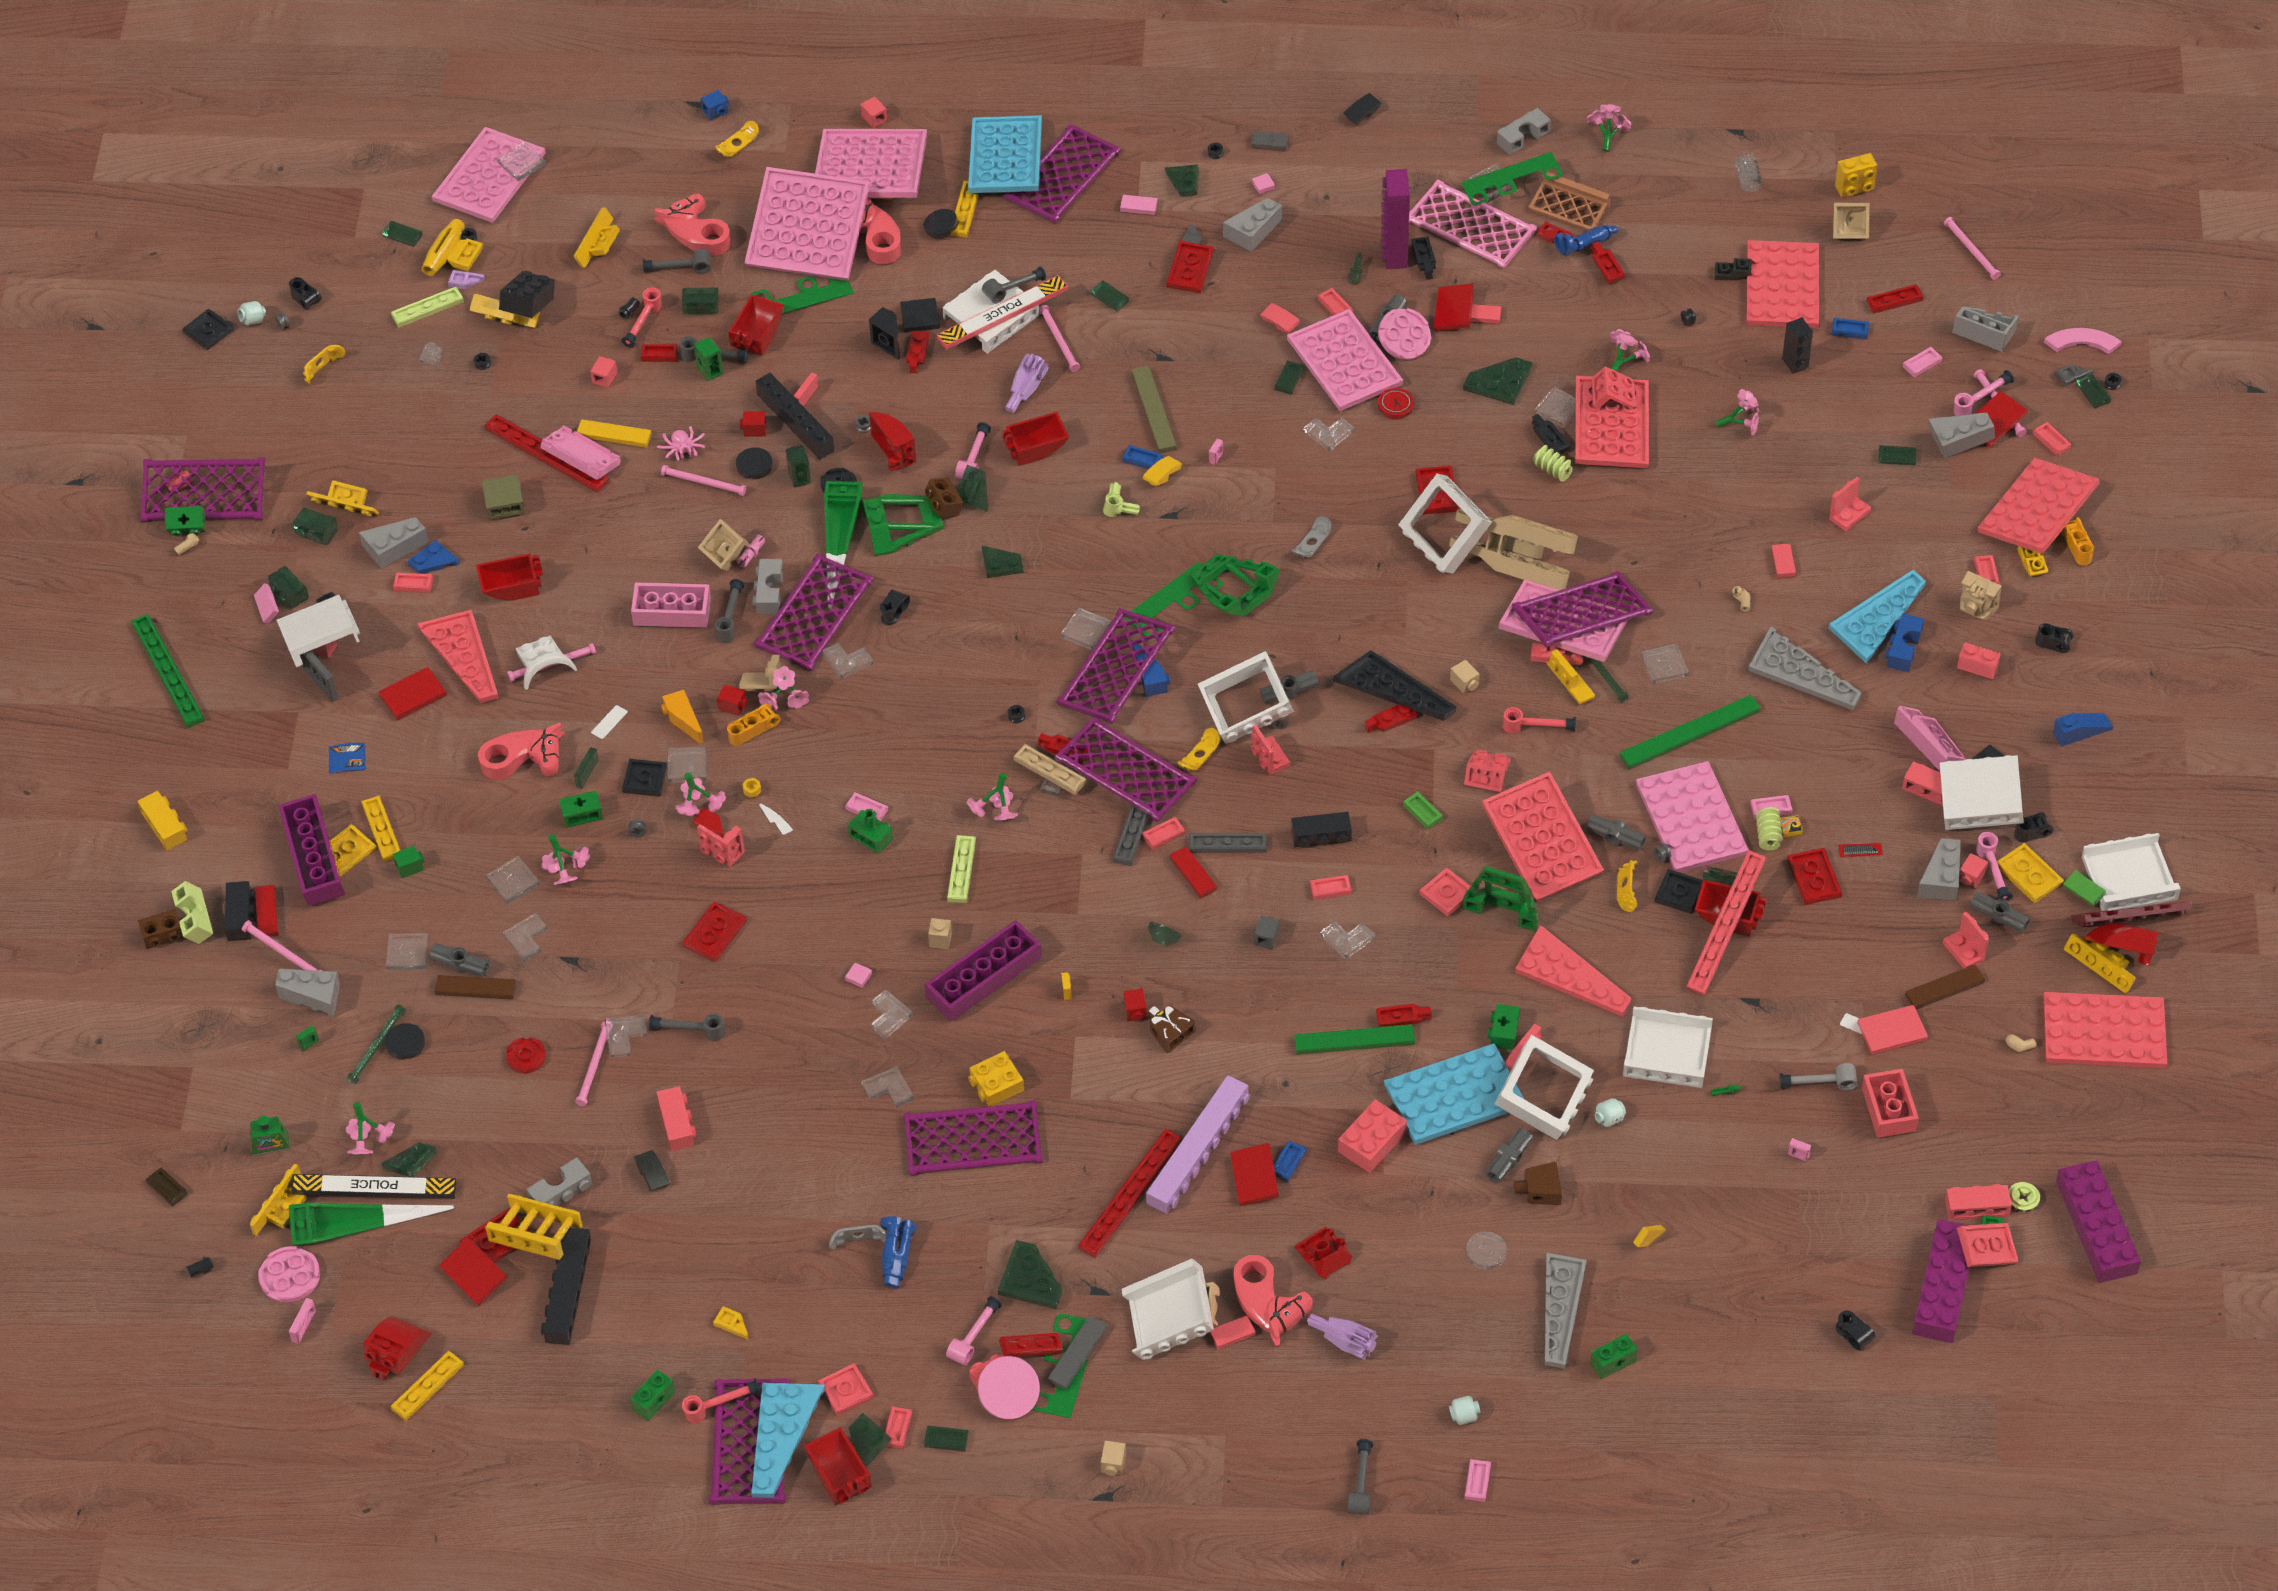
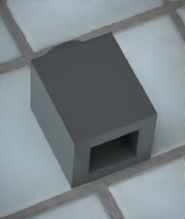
[1254,916,1280,950]

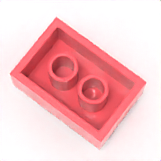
[1862,1069,1919,1138]
[1338,1099,1407,1173]

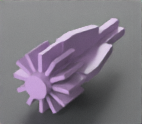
[1005,353,1049,413]
[1307,1313,1378,1360]

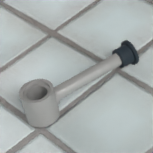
[1780,1063,1858,1091]

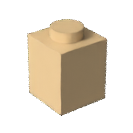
[1450,660,1480,694]
[928,918,952,950]
[1101,1441,1126,1476]

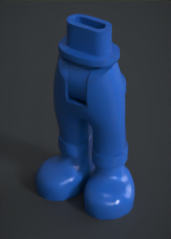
[1554,225,1618,255]
[880,1216,917,1289]

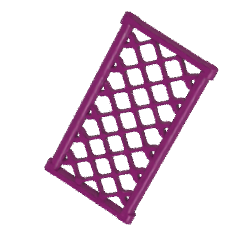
[1004,124,1121,224]
[140,457,266,522]
[753,554,874,671]
[1512,571,1653,647]
[1056,608,1176,724]
[1055,716,1197,822]
[903,1100,1043,1176]
[709,1378,790,1505]

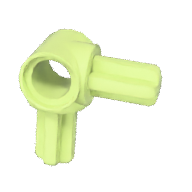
[1103,482,1140,517]

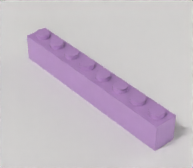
[1146,1075,1250,1214]

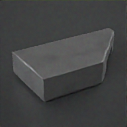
[1182,224,1202,244]
[2055,364,2094,387]

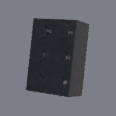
[499,271,555,318]

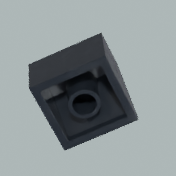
[869,307,900,360]

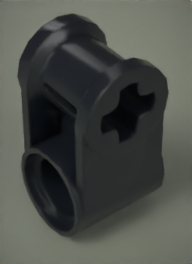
[289,277,322,310]
[880,589,910,625]
[2035,623,2074,653]
[2014,812,2054,843]
[1836,1310,1875,1351]

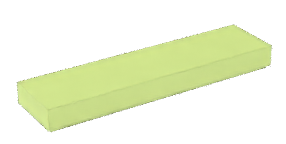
[391,287,464,328]
[947,835,976,903]

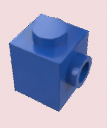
[701,90,729,121]

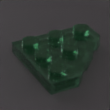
[1463,357,1533,405]
[998,1240,1063,1310]

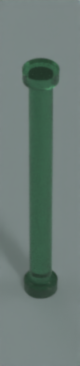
[1588,657,1629,703]
[347,1005,406,1084]

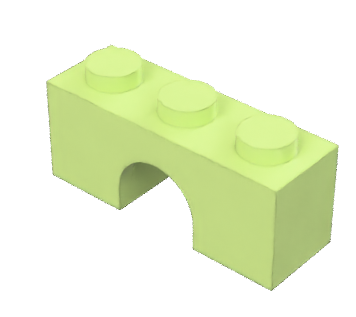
[171,881,213,944]

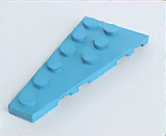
[1829,570,1926,664]
[752,1383,825,1498]

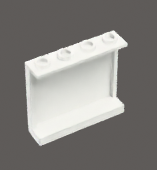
[943,270,1039,353]
[277,595,360,667]
[1940,755,2024,830]
[2081,833,2181,911]
[1623,1007,1713,1088]
[1122,1259,1214,1360]

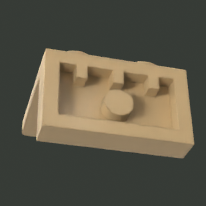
[739,655,780,691]

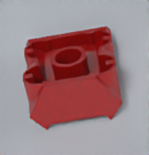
[1295,1226,1353,1279]

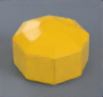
[742,778,761,798]

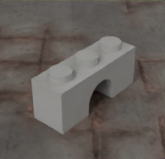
[1497,108,1551,155]
[753,559,783,614]
[526,1157,592,1206]

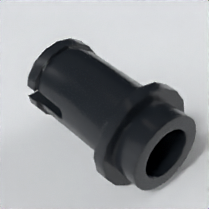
[619,297,640,319]
[186,1256,214,1278]

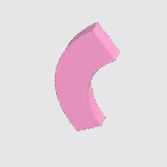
[2044,328,2122,355]

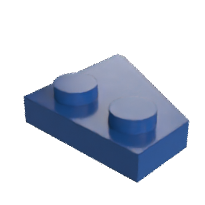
[407,540,459,574]

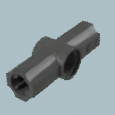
[1369,294,1407,342]
[1260,670,1319,704]
[1586,814,1646,851]
[1970,892,2031,933]
[429,943,490,977]
[1486,1128,1533,1183]

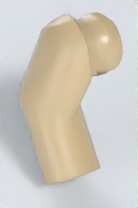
[174,533,199,555]
[1732,586,1751,612]
[2006,1034,2036,1052]

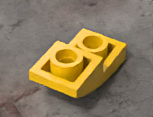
[1143,456,1182,486]
[2017,546,2049,577]

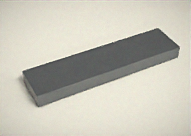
[1113,799,1150,866]
[1189,833,1267,853]
[1048,1316,1108,1390]

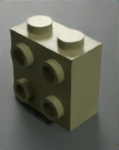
[482,474,525,520]

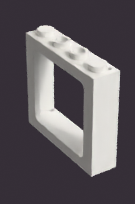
[1398,473,1492,574]
[1198,651,1294,744]
[1494,1034,1594,1140]

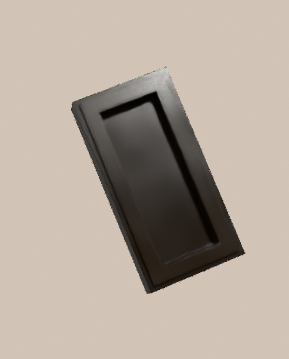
[146,1167,188,1207]

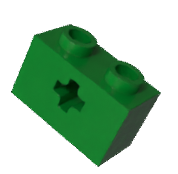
[694,337,723,381]
[165,506,206,536]
[559,790,603,828]
[1487,1004,1520,1050]
[1590,1333,1638,1379]
[630,1369,675,1421]

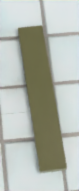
[1132,366,1177,453]

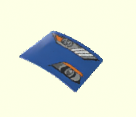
[329,743,365,774]

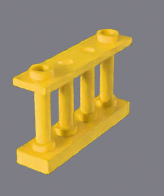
[485,1194,583,1260]

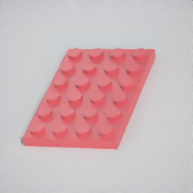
[1746,240,1819,328]
[1575,376,1649,468]
[1978,458,2099,554]
[1481,771,1604,903]
[2043,992,2167,1068]

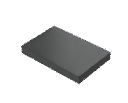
[300,650,339,702]

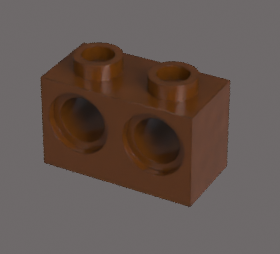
[925,477,963,518]
[138,909,184,949]

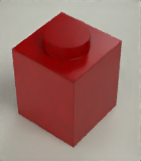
[740,411,767,437]
[717,684,748,716]
[1123,988,1147,1022]

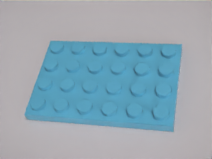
[968,115,1042,193]
[1384,1043,1525,1145]

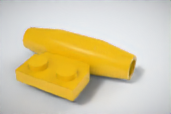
[422,219,483,276]

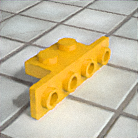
[574,207,620,268]
[470,294,540,328]
[306,480,379,517]
[1546,649,1595,704]
[2064,934,2136,993]
[250,1164,307,1236]

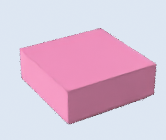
[1252,173,1275,194]
[1209,439,1223,465]
[845,963,872,988]
[1788,1138,1811,1161]

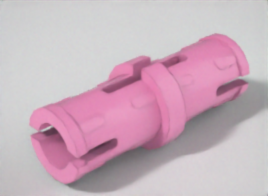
[737,534,766,568]

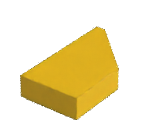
[1633,1225,1666,1247]
[713,1306,748,1339]

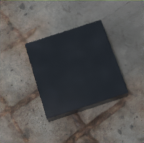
[900,298,940,332]
[183,309,234,350]
[622,759,667,797]
[1654,869,1703,914]

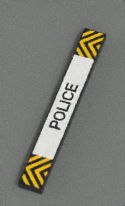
[292,1174,456,1199]

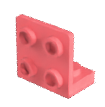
[1592,366,1635,409]
[1829,477,1871,532]
[1251,725,1290,775]
[1464,750,1511,792]
[697,825,745,867]
[1943,912,1989,969]

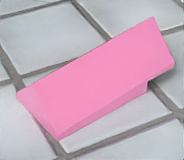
[1894,706,1966,771]

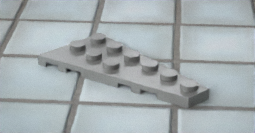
[1748,626,1862,711]

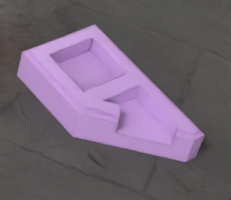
[448,270,485,290]

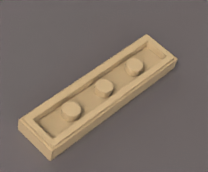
[1014,744,1087,795]

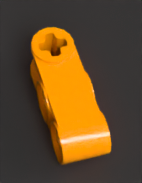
[2060,517,2094,566]
[727,703,781,746]

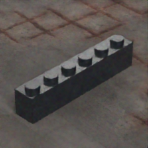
[755,372,835,460]
[541,1228,592,1345]

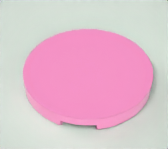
[1378,308,1432,360]
[258,1246,320,1302]
[978,1356,1040,1419]

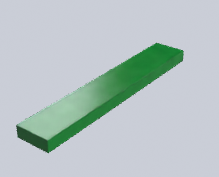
[1294,1024,1415,1055]

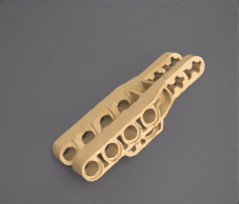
[1449,509,1578,590]

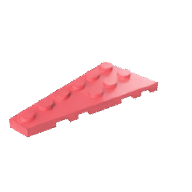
[417,610,499,703]
[1515,925,1632,1017]

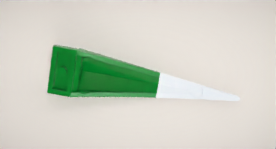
[824,481,863,609]
[289,1203,455,1246]

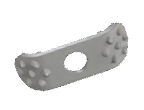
[1291,516,1331,558]
[829,1225,886,1250]

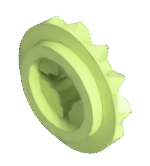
[2009,1182,2040,1212]

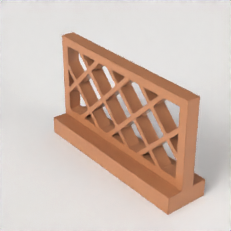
[1528,172,1611,231]

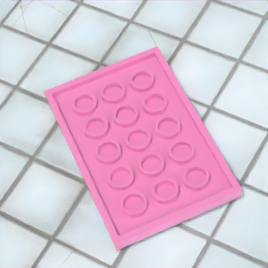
[432,127,546,223]
[1287,309,1403,411]
[1499,580,1628,662]
[1636,761,1748,872]

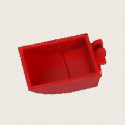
[728,294,784,356]
[869,412,916,471]
[1002,412,1069,466]
[476,553,543,600]
[1695,879,1766,937]
[2083,922,2158,966]
[363,1316,432,1381]
[804,1427,872,1505]

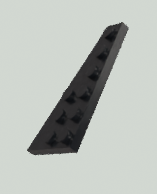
[1333,650,1457,721]

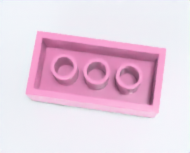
[631,582,711,628]

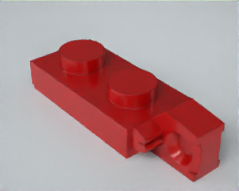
[1591,242,1625,284]
[906,331,930,374]
[1365,705,1417,733]
[1038,733,1091,765]
[1376,1003,1432,1027]

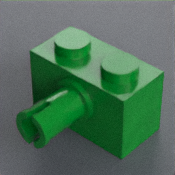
[848,809,893,854]

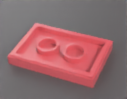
[1857,1005,1928,1055]
[1957,1223,2019,1267]

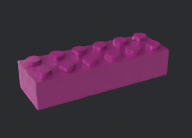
[1381,169,1410,269]
[278,794,345,907]
[925,920,1042,1022]
[2056,1160,2141,1283]
[1912,1219,1970,1343]

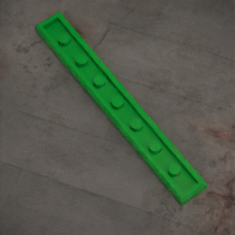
[131,614,205,729]
[1620,695,1761,769]

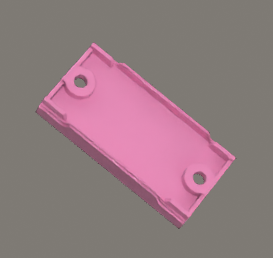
[541,425,621,480]

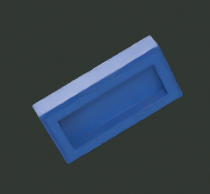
[1831,318,1869,339]
[1122,445,1163,469]
[1274,1141,1307,1182]

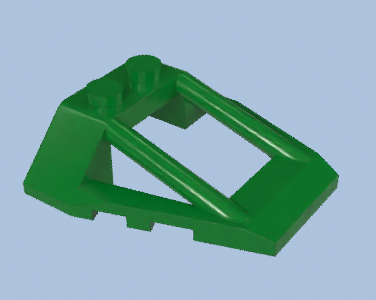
[861,494,944,557]
[1190,554,1280,616]
[1463,866,1538,932]

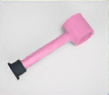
[1953,370,2014,416]
[955,422,991,482]
[1976,832,2013,901]
[946,1296,1002,1366]

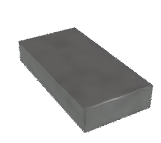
[1251,131,1288,151]

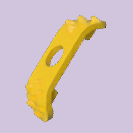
[715,121,759,157]
[303,345,345,385]
[1177,728,1221,771]
[1617,860,1638,912]

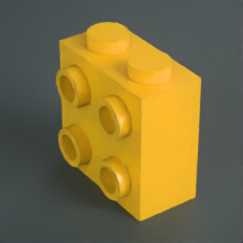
[1835,153,1878,198]
[968,1051,1024,1106]

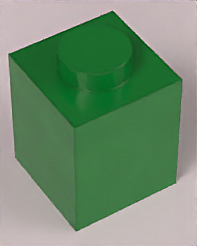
[393,845,425,879]

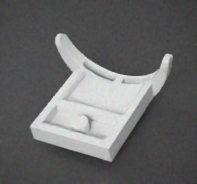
[516,636,577,690]

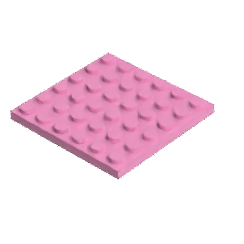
[815,129,927,198]
[745,167,870,281]

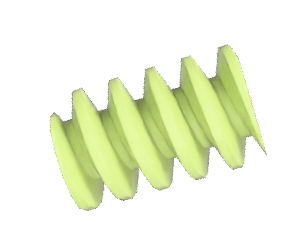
[1532,445,1573,482]
[1756,807,1783,850]

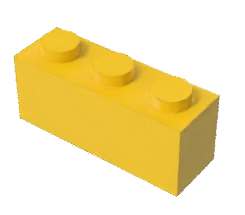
[137,791,187,850]

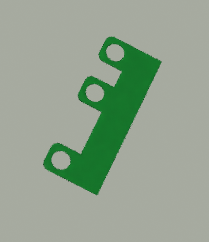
[1461,152,1563,205]
[751,276,854,313]
[1124,562,1223,636]
[1032,1314,1089,1418]

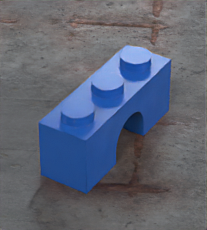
[1885,613,1924,672]

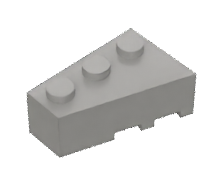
[1223,198,1282,252]
[1952,306,2019,352]
[1929,413,1995,458]
[359,517,428,569]
[1917,838,1961,901]
[275,969,340,1017]

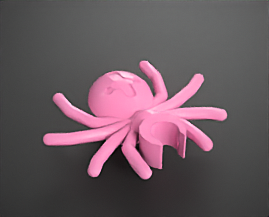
[657,426,705,461]

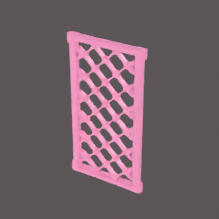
[1409,180,1537,269]

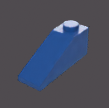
[1132,644,1170,697]
[2053,713,2113,747]

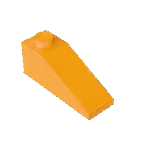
[661,690,704,744]

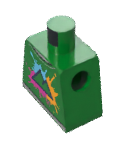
[250,1115,290,1156]

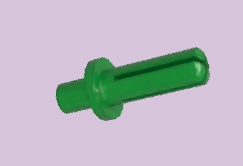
[1711,1083,1741,1096]

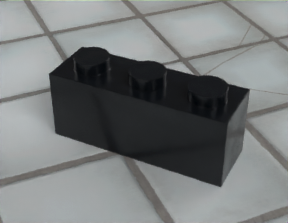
[1782,317,1813,373]
[1291,812,1352,848]
[225,881,255,941]

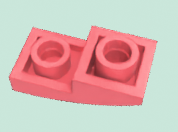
[1260,303,1300,334]

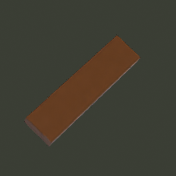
[1905,965,1985,1009]
[435,975,516,999]

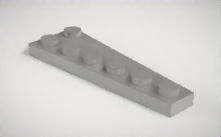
[1545,1253,1587,1369]

